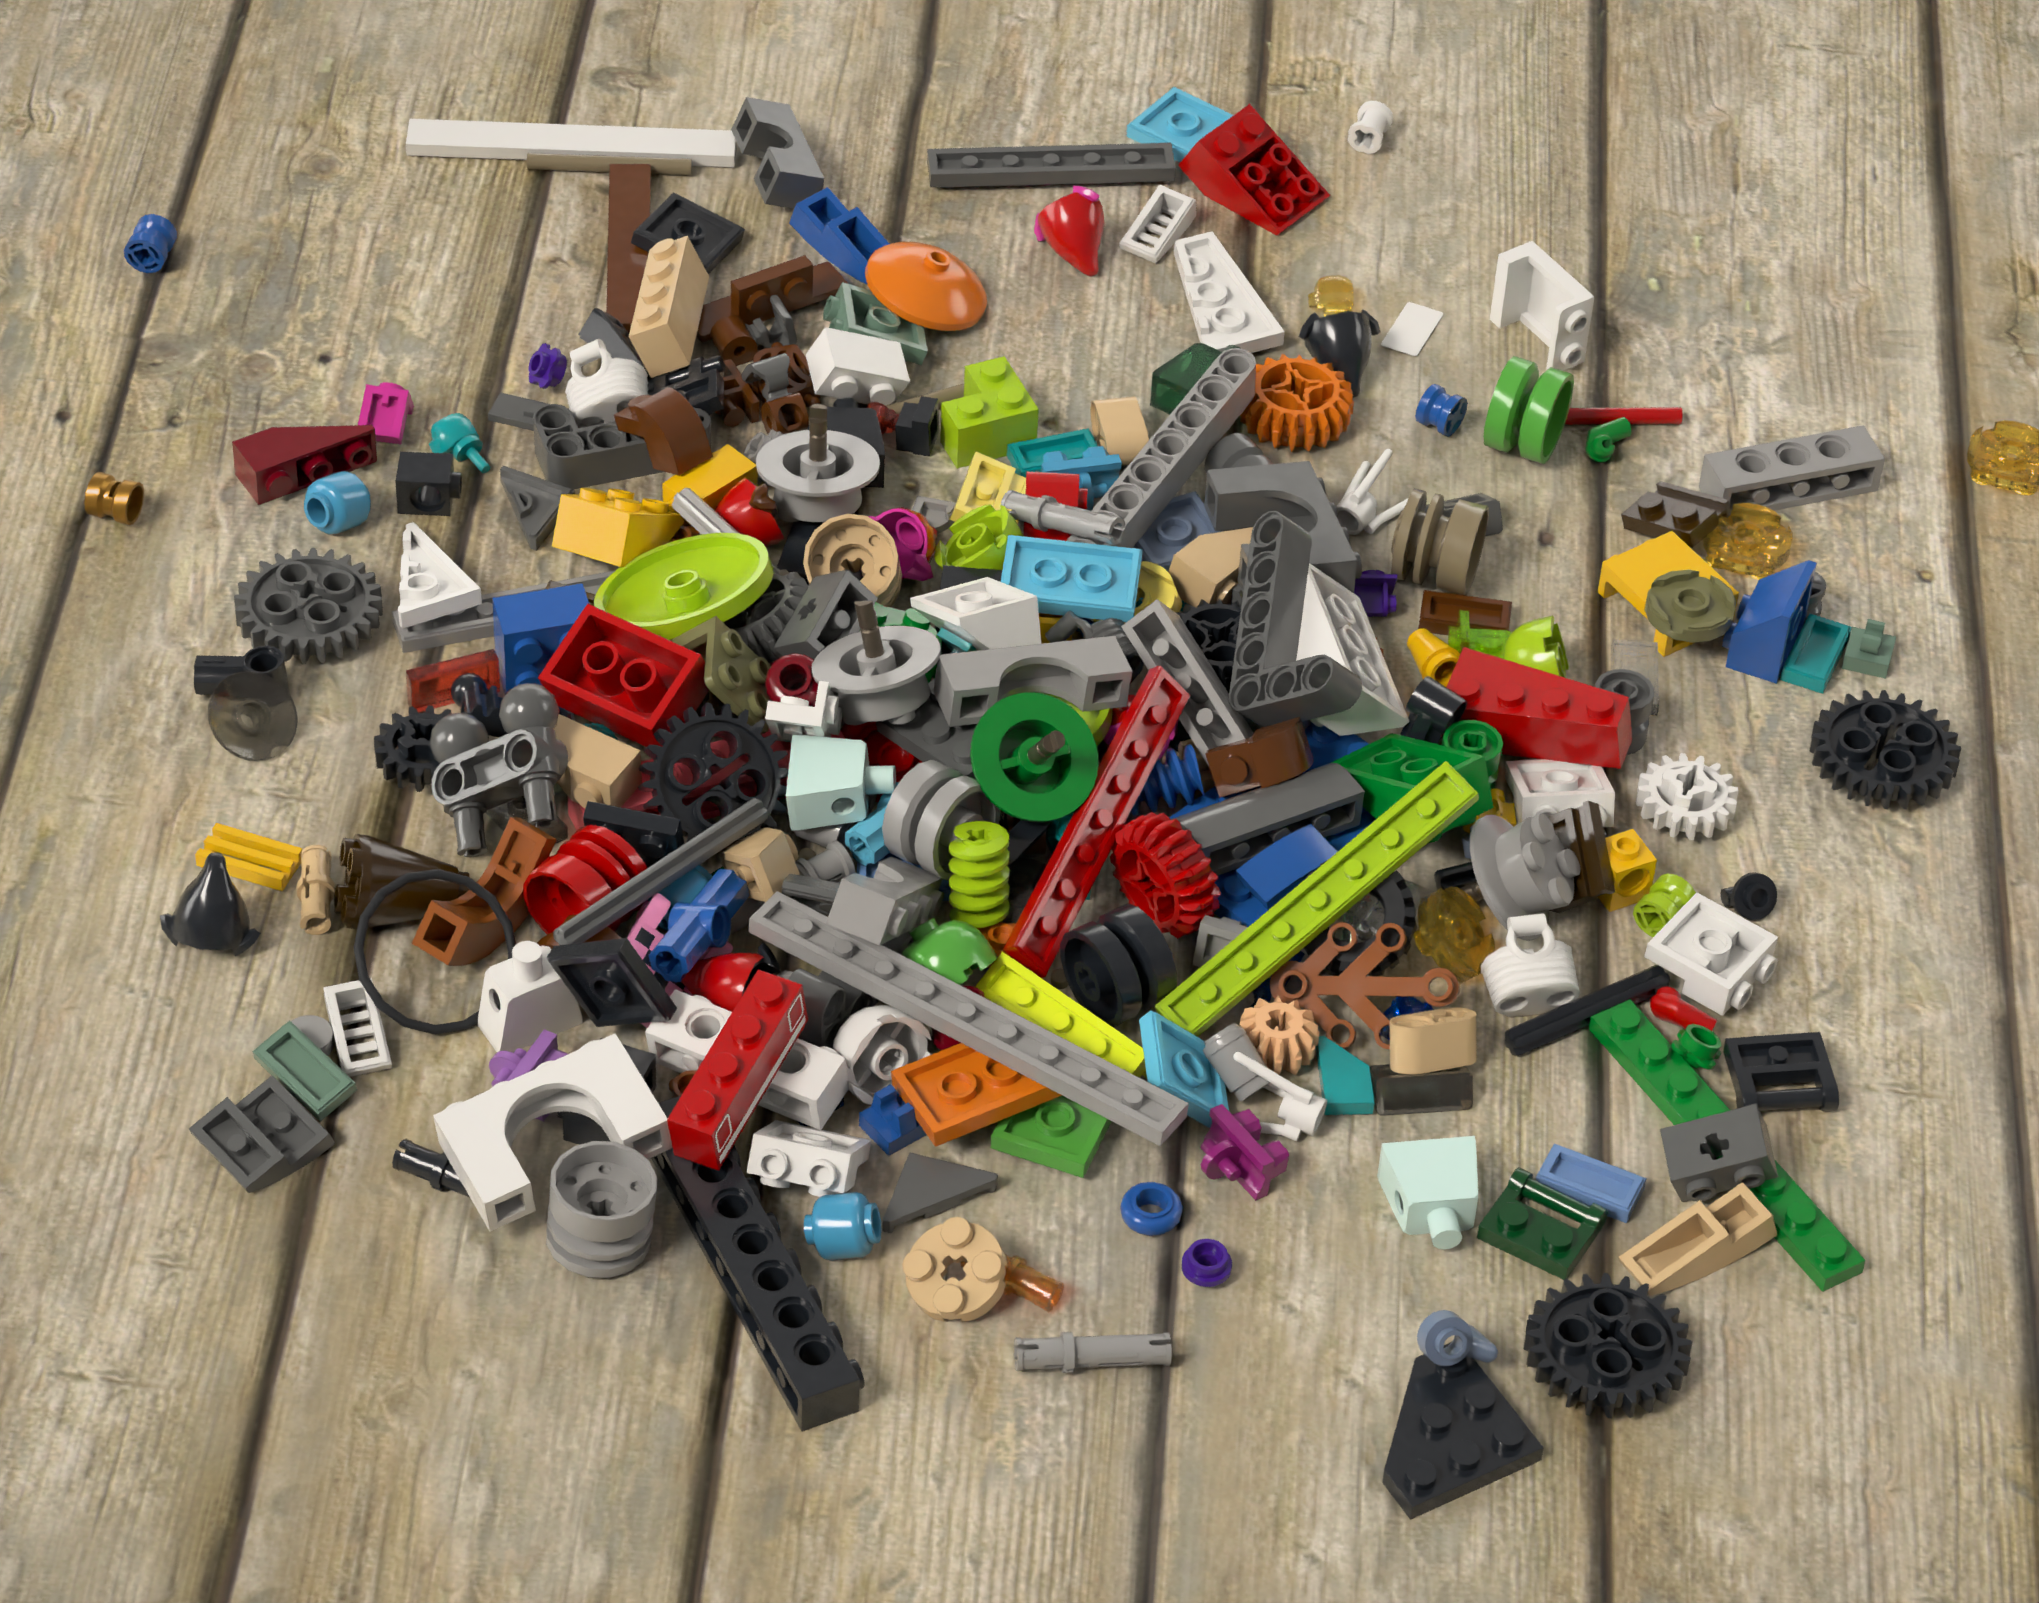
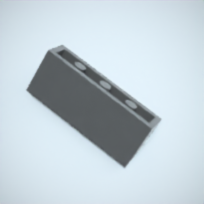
[1170,763,1365,876]

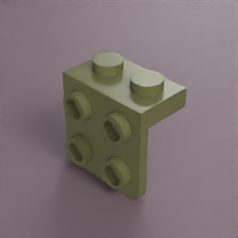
[672,616,771,735]

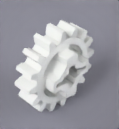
[1636,753,1739,840]

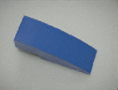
[789,187,889,285]

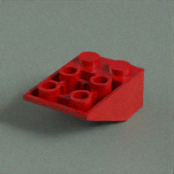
[1178,104,1330,236]

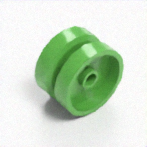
[1483,356,1574,464]

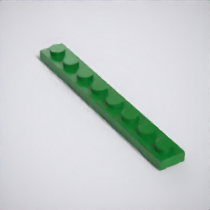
[1589,999,1866,1292]

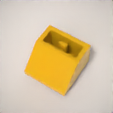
[552,488,684,567]

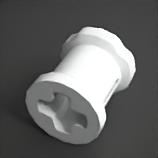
[1348,101,1393,154]

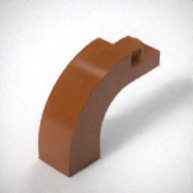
[412,817,557,966]

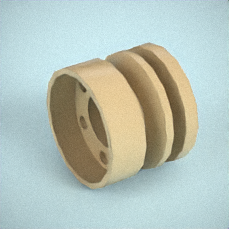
[803,514,902,608]

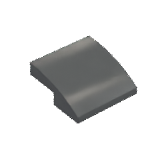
[189,1075,335,1193]

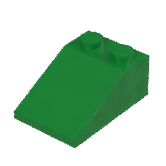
[1331,733,1494,844]

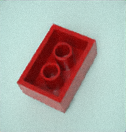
[538,603,709,747]

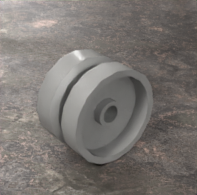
[882,760,1001,880]

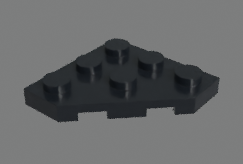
[1382,1342,1544,1520]

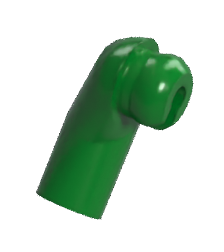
[1585,417,1632,462]

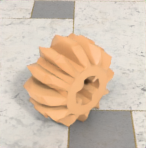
[1239,995,1319,1075]

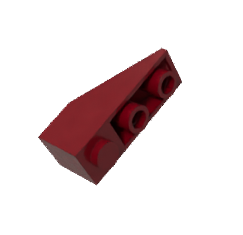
[232,425,377,505]

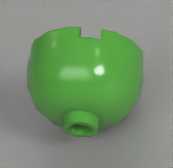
[901,917,998,985]

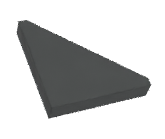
[500,466,575,551]
[882,1152,998,1233]

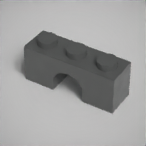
[731,97,824,209]

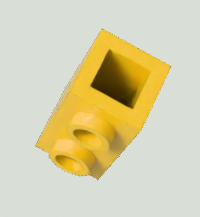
[662,444,758,526]

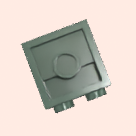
[823,282,928,365]

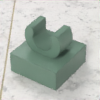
[1842,619,1896,679]

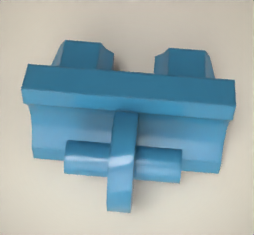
[1041,446,1122,511]

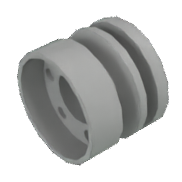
[546,1141,657,1278]

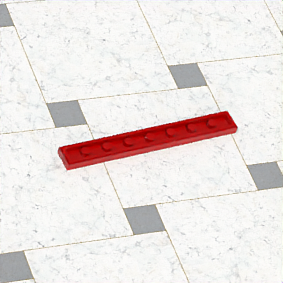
[1003,665,1191,978]

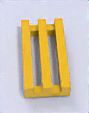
[195,823,302,892]

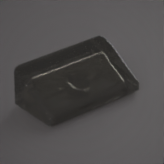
[1370,1064,1473,1116]

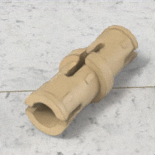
[297,845,335,935]

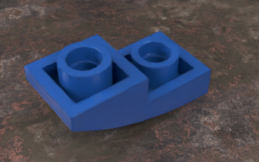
[1236,824,1338,910]

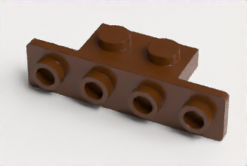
[696,255,848,342]

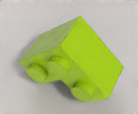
[940,356,1039,469]

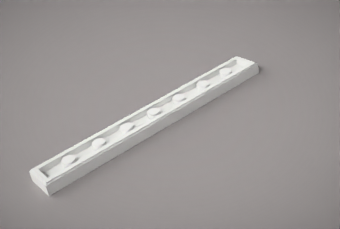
[406,119,736,168]

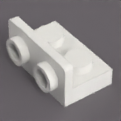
[765,681,843,742]

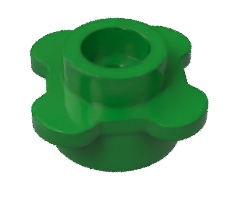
[1671,1024,1722,1070]

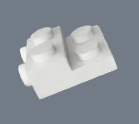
[1505,759,1615,827]
[1644,892,1778,1016]
[747,1120,872,1197]

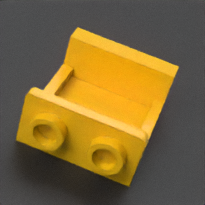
[1598,531,1739,657]

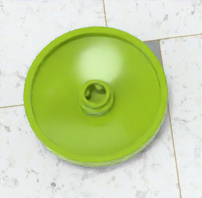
[594,533,773,640]

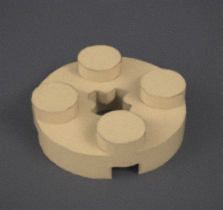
[902,1217,1007,1322]

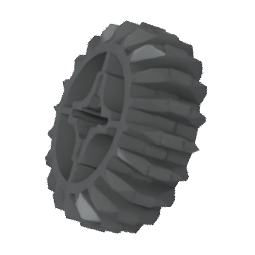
[723,569,809,664]

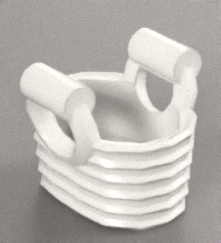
[565,339,648,428]
[1481,913,1580,1017]

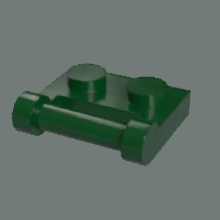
[1477,1167,1608,1280]

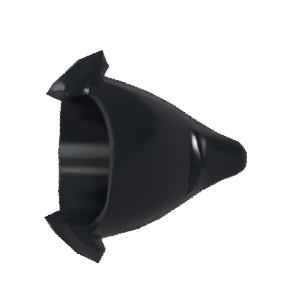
[1299,309,1381,398]
[160,852,261,956]

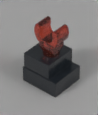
[867,396,939,456]

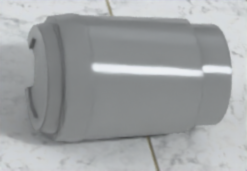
[1203,1023,1270,1102]

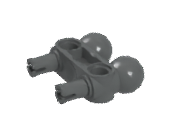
[429,683,568,857]

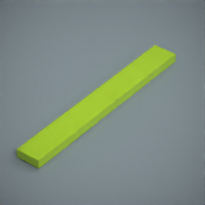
[1155,761,1479,1037]

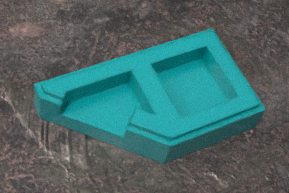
[1316,1036,1375,1115]

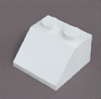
[910,577,1041,651]

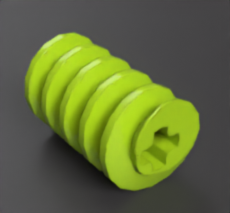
[949,821,1010,928]

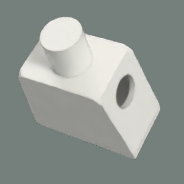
[478,941,583,1052]

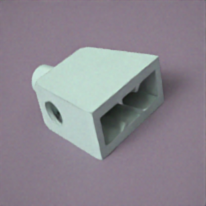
[786,735,896,831]
[1377,1136,1478,1250]

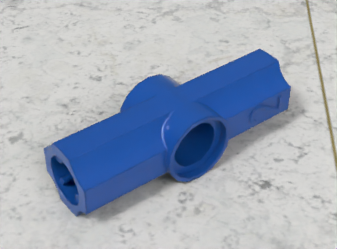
[649,869,750,982]

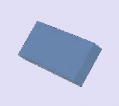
[1536,1143,1647,1223]

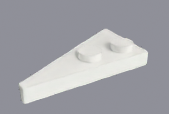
[398,522,482,629]

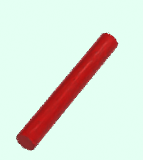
[1564,407,1683,425]

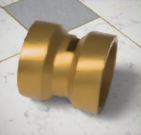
[84,472,144,525]

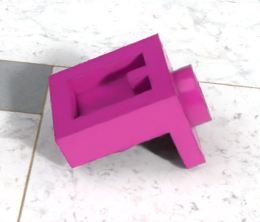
[358,382,414,445]

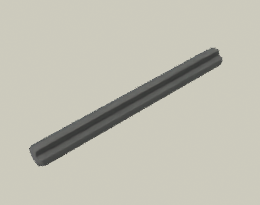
[553,798,769,945]

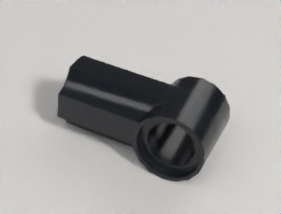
[194,645,290,707]
[1400,676,1468,745]

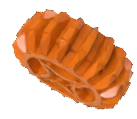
[1240,354,1354,452]

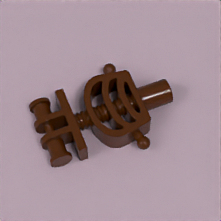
[715,342,821,427]

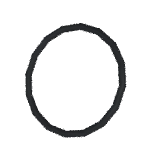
[353,869,516,1035]

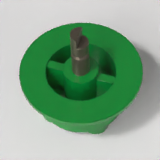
[970,692,1098,822]

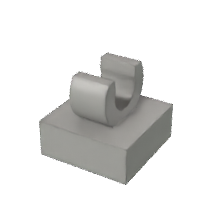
[1192,915,1248,967]

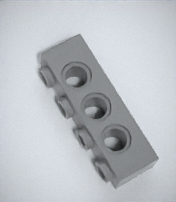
[1699,425,1885,521]

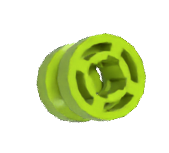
[1633,873,1696,937]

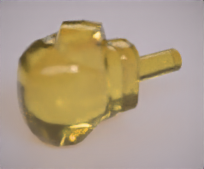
[1308,275,1354,316]

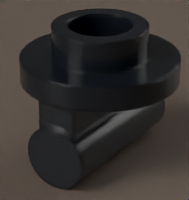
[1720,872,1777,920]

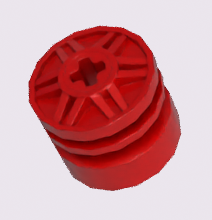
[523,824,648,934]

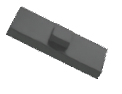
[488,392,569,431]

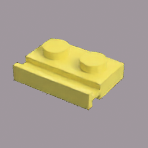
[950,452,1026,524]

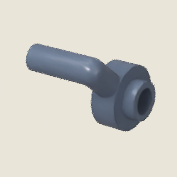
[1417,1310,1498,1366]

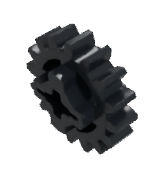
[374,705,452,792]

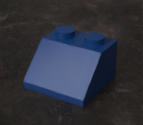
[1722,560,1817,684]

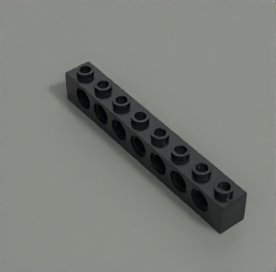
[651,1096,865,1431]

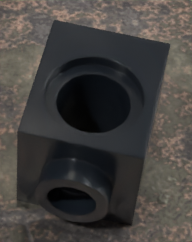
[395,452,462,516]

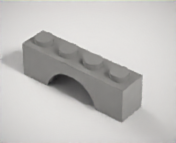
[933,636,1132,727]
[826,857,944,946]

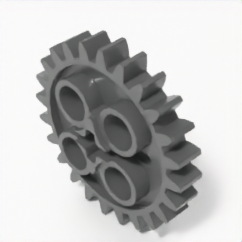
[234,548,383,664]

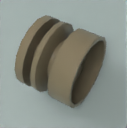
[1391,488,1489,596]

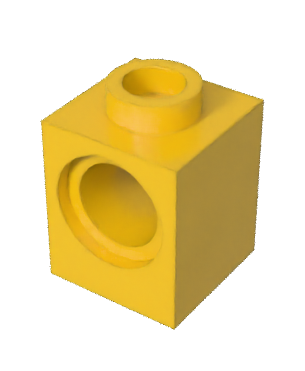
[1598,829,1657,912]

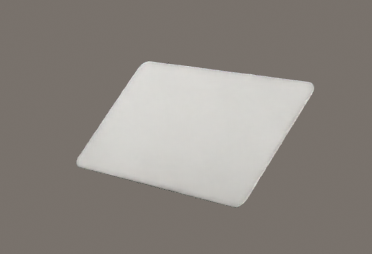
[1381,302,1443,356]

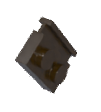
[1621,481,1731,548]
[1548,801,1615,914]

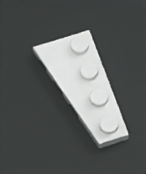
[1174,231,1285,365]

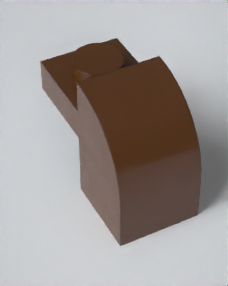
[614,387,713,476]
[1205,717,1314,798]

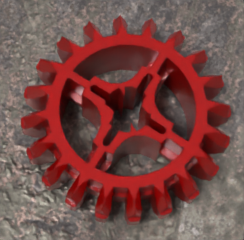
[1109,812,1221,939]

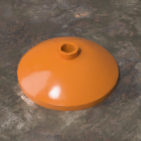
[865,241,987,331]

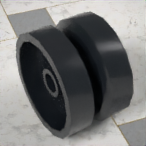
[1060,903,1177,1027]

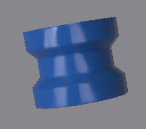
[1415,383,1468,437]

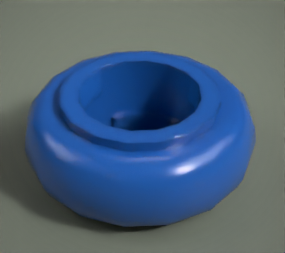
[1120,1182,1183,1236]

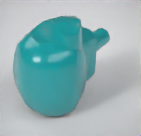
[429,413,491,474]

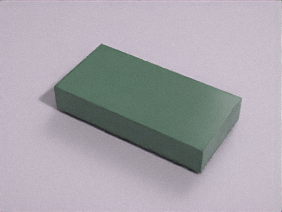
[252,1020,357,1122]

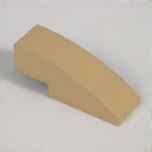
[1619,1182,1777,1296]

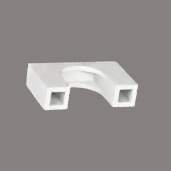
[433,1033,672,1232]

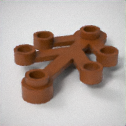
[1270,922,1460,1050]

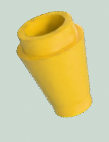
[1407,628,1460,687]

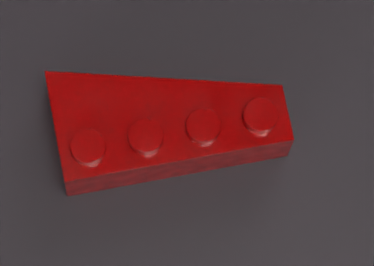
[1446,647,1633,769]

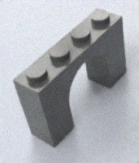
[1204,461,1362,593]

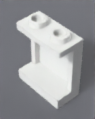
[1490,241,1594,371]

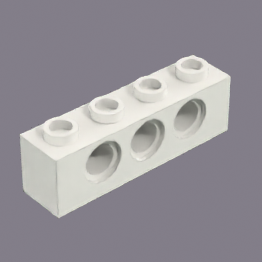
[645,989,849,1130]

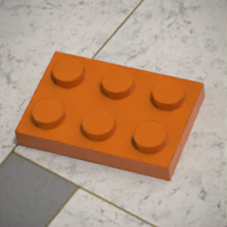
[891,1043,1062,1147]

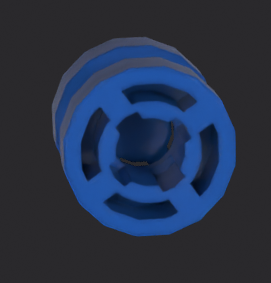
[124,214,177,273]

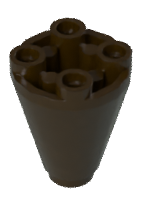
[334,834,470,929]

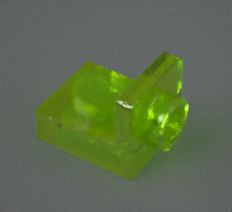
[1448,610,1511,659]

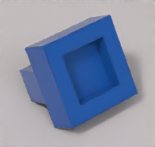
[859,1084,927,1156]

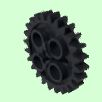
[1809,690,1961,810]
[638,703,789,843]
[1523,1273,1692,1419]

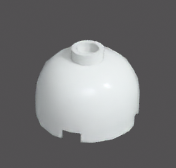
[833,1005,932,1105]

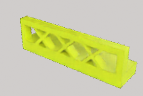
[975,952,1147,1078]

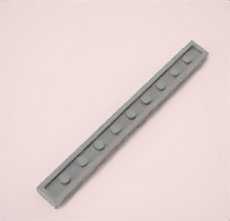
[749,891,1189,1146]

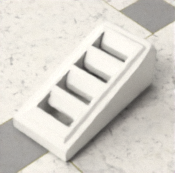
[1119,185,1196,264]
[323,978,392,1077]

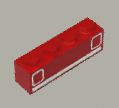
[667,970,808,1171]

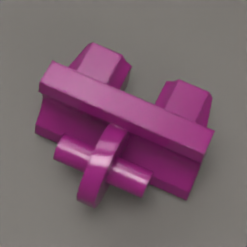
[1200,1104,1289,1201]

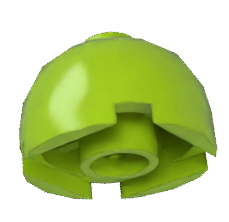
[934,504,1023,570]
[1503,616,1570,678]

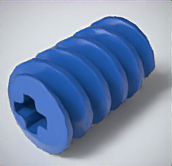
[1131,744,1204,817]

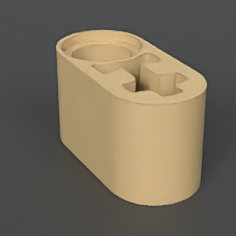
[1090,396,1149,466]
[1390,1007,1477,1074]

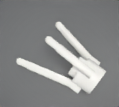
[1336,449,1408,535]
[1233,1052,1327,1141]

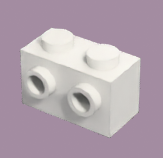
[806,327,910,407]

